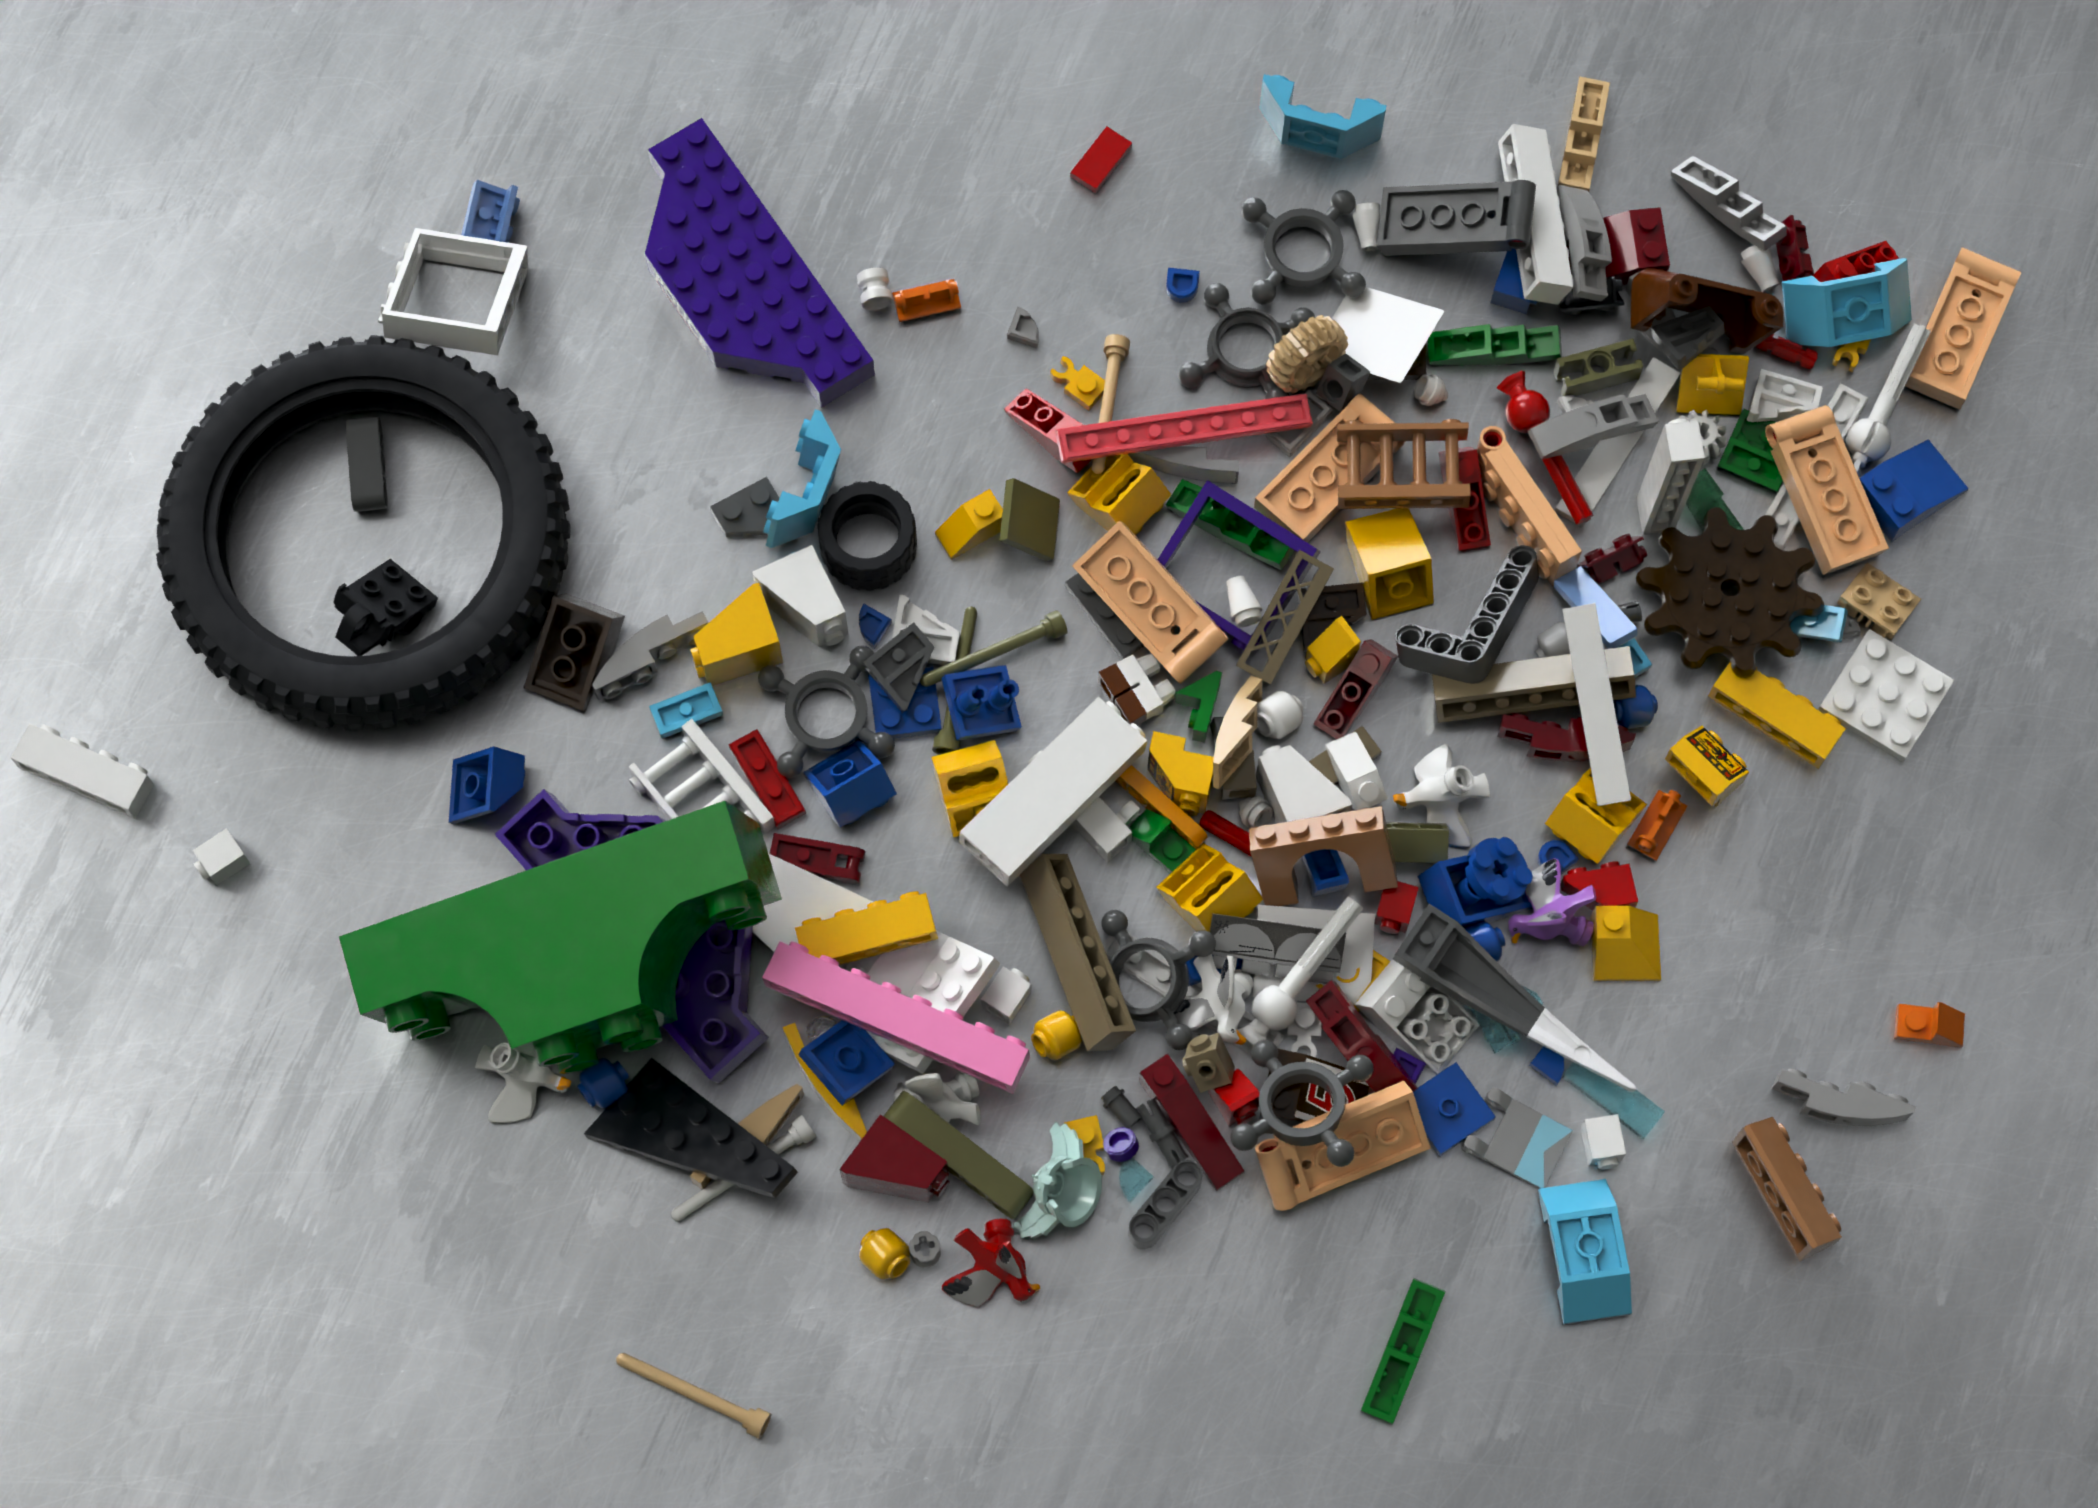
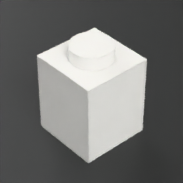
[192,828,251,886]
[981,966,1031,1025]
[1580,1114,1626,1169]

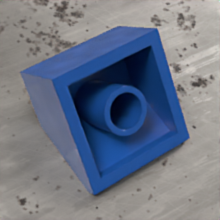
[803,739,897,828]

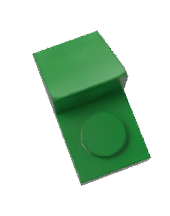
[1175,671,1222,743]
[1129,809,1196,874]

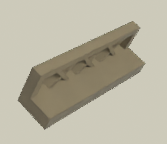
[1236,550,1334,685]

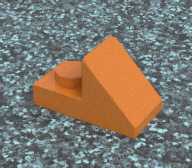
[1894,1002,1965,1048]

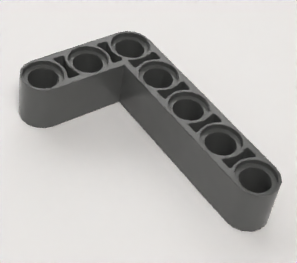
[1395,545,1539,684]

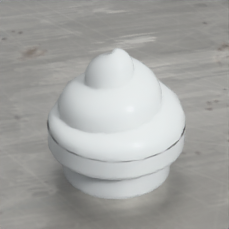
[1414,374,1448,406]
[1239,796,1273,828]

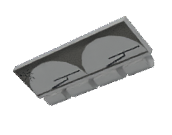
[1210,913,1346,984]

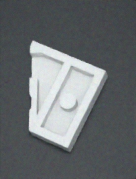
[1747,369,1823,422]

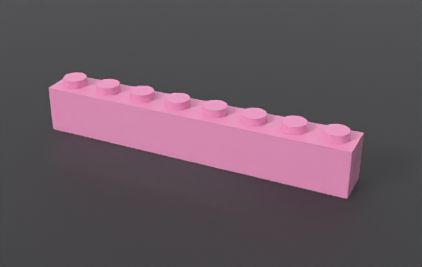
[762,942,1030,1094]

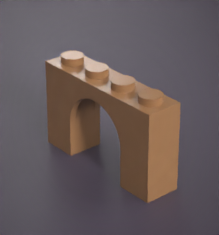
[1249,806,1398,906]

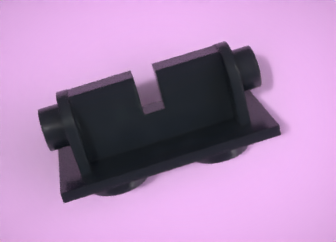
[1557,276,1625,315]

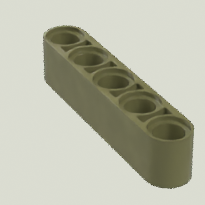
[884,1091,1034,1220]

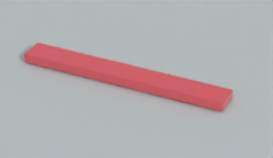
[1055,393,1313,463]

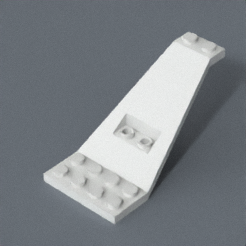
[752,853,1001,1074]

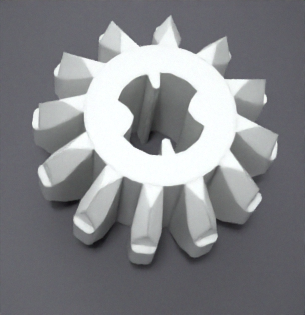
[1678,409,1727,465]

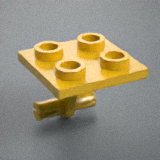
[1676,354,1749,415]

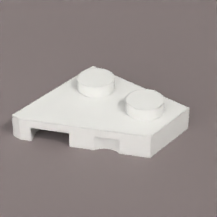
[892,595,960,665]

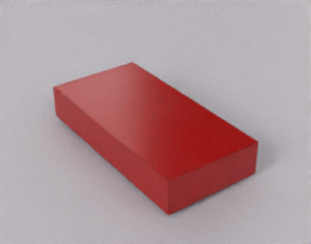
[1070,126,1132,194]

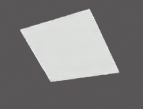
[1332,287,1445,383]
[1253,905,1375,1005]

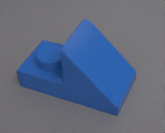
[1302,849,1349,897]

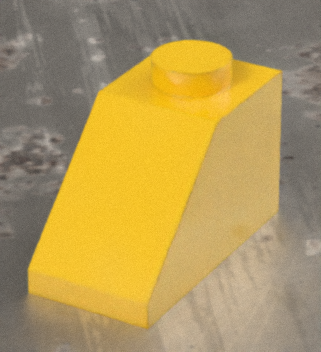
[935,489,1003,560]
[1305,616,1361,684]

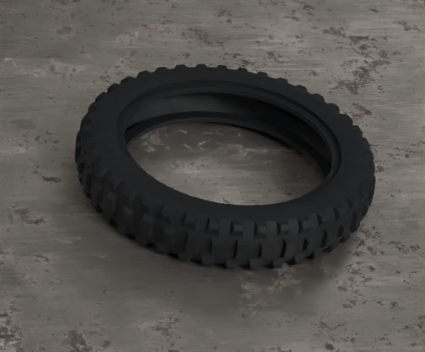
[156,335,570,731]

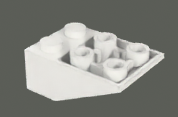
[1354,959,1480,1075]

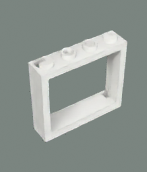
[378,228,528,355]

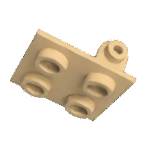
[1837,562,1921,640]

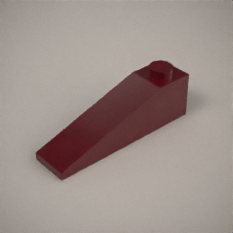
[1139,1053,1245,1191]

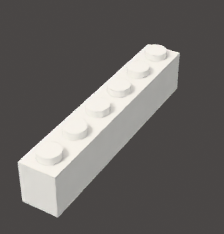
[1498,124,1574,305]
[1636,419,1705,534]

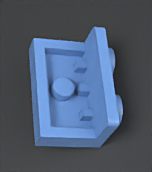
[461,180,520,243]

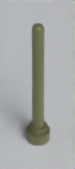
[932,606,977,755]
[920,610,1068,687]

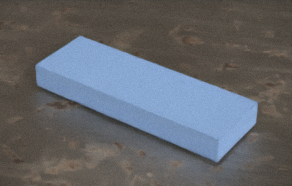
[1554,566,1638,649]

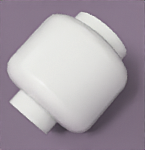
[1257,691,1303,739]

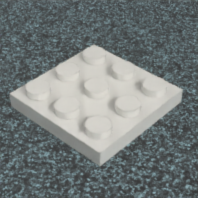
[1818,629,1954,762]

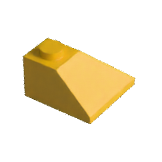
[1590,906,1661,981]

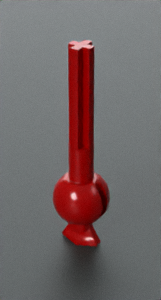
[1497,370,1594,525]

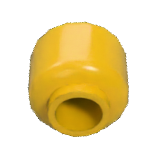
[1031,1010,1082,1060]
[859,1228,910,1279]

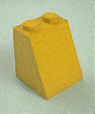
[1345,508,1434,620]
[690,582,783,686]

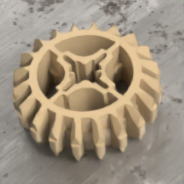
[1266,315,1349,394]

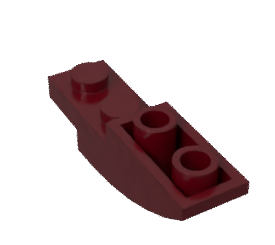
[1497,713,1636,762]
[1306,980,1418,1092]

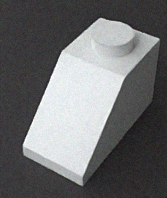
[1325,732,1388,810]

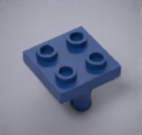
[941,665,1022,741]

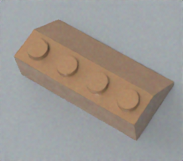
[1732,1117,1842,1262]

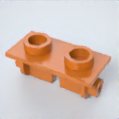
[892,279,961,322]
[1627,790,1688,861]

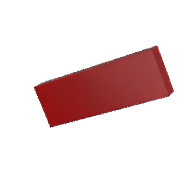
[728,729,806,830]

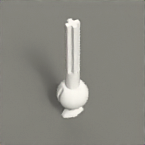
[1846,323,1931,478]
[1237,896,1363,1045]

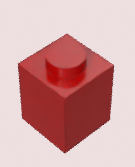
[1374,881,1419,934]

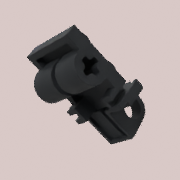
[333,559,438,656]

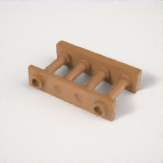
[1337,419,1470,509]

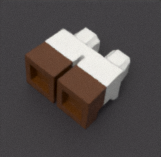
[1098,653,1176,727]

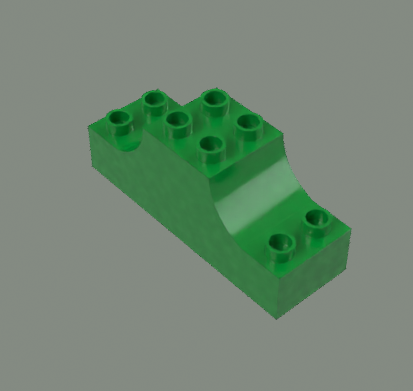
[339,800,782,1074]

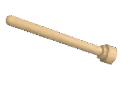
[1092,334,1130,474]
[616,1353,772,1439]

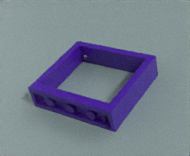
[1158,480,1321,651]

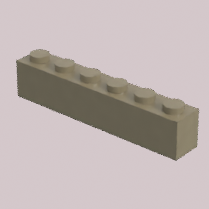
[1432,646,1636,723]
[1020,854,1136,1051]

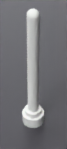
[671,1115,816,1221]

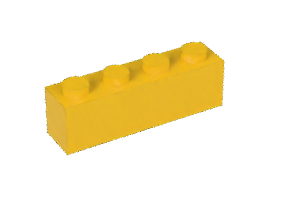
[1708,662,1846,769]
[795,891,938,965]

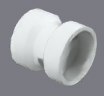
[857,268,893,310]

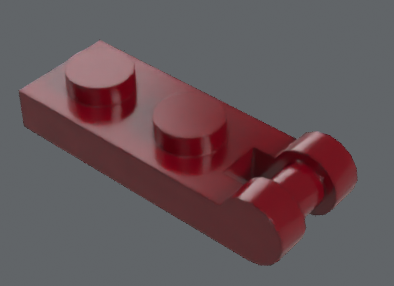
[769,833,866,884]

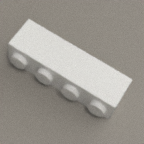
[11,723,154,819]

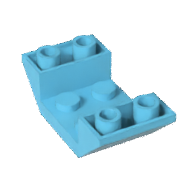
[1259,74,1387,159]
[1782,258,1912,347]
[763,409,841,548]
[1538,1179,1632,1325]

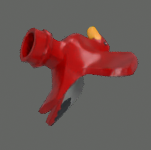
[942,1218,1040,1307]

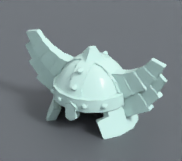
[1013,1122,1102,1239]

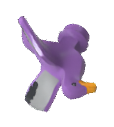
[1508,858,1596,947]

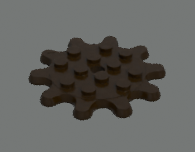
[1636,507,1824,678]

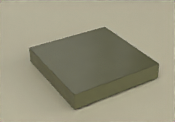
[999,478,1060,561]

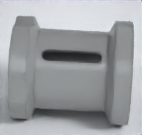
[909,1231,941,1268]

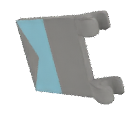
[1461,1088,1573,1189]

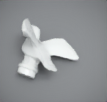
[894,1072,981,1125]

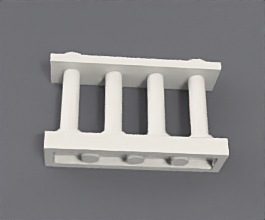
[629,719,775,834]

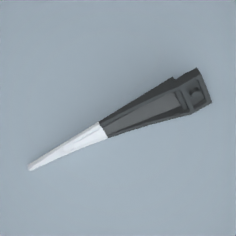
[1393,904,1636,1092]

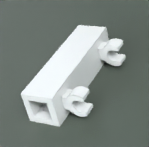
[1028,750,1141,862]

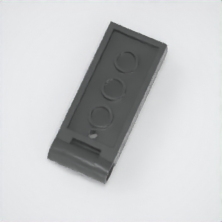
[1376,180,1536,256]

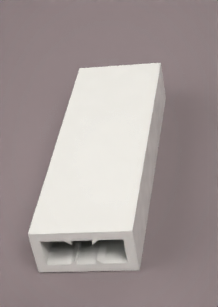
[959,696,1147,887]

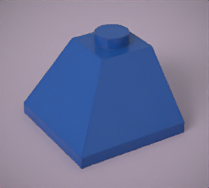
[448,746,525,824]

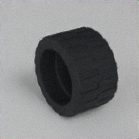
[817,481,917,591]

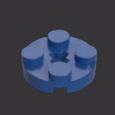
[1465,837,1532,905]

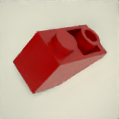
[1560,861,1639,911]
[1208,1068,1260,1127]

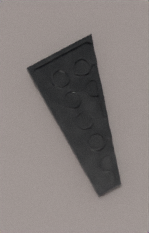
[584,1057,798,1198]

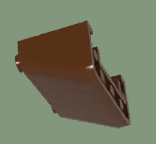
[1631,268,1783,354]

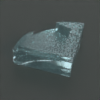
[1119,1157,1153,1203]

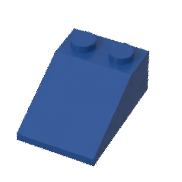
[1859,439,1969,542]
[1417,844,1533,928]

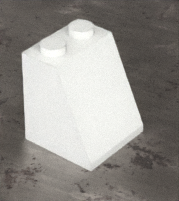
[752,545,849,647]
[1256,745,1352,824]

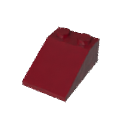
[1566,207,1670,285]

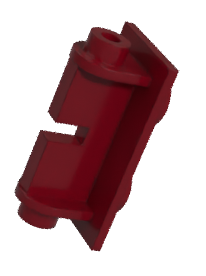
[1775,215,1814,281]
[1577,533,1648,585]

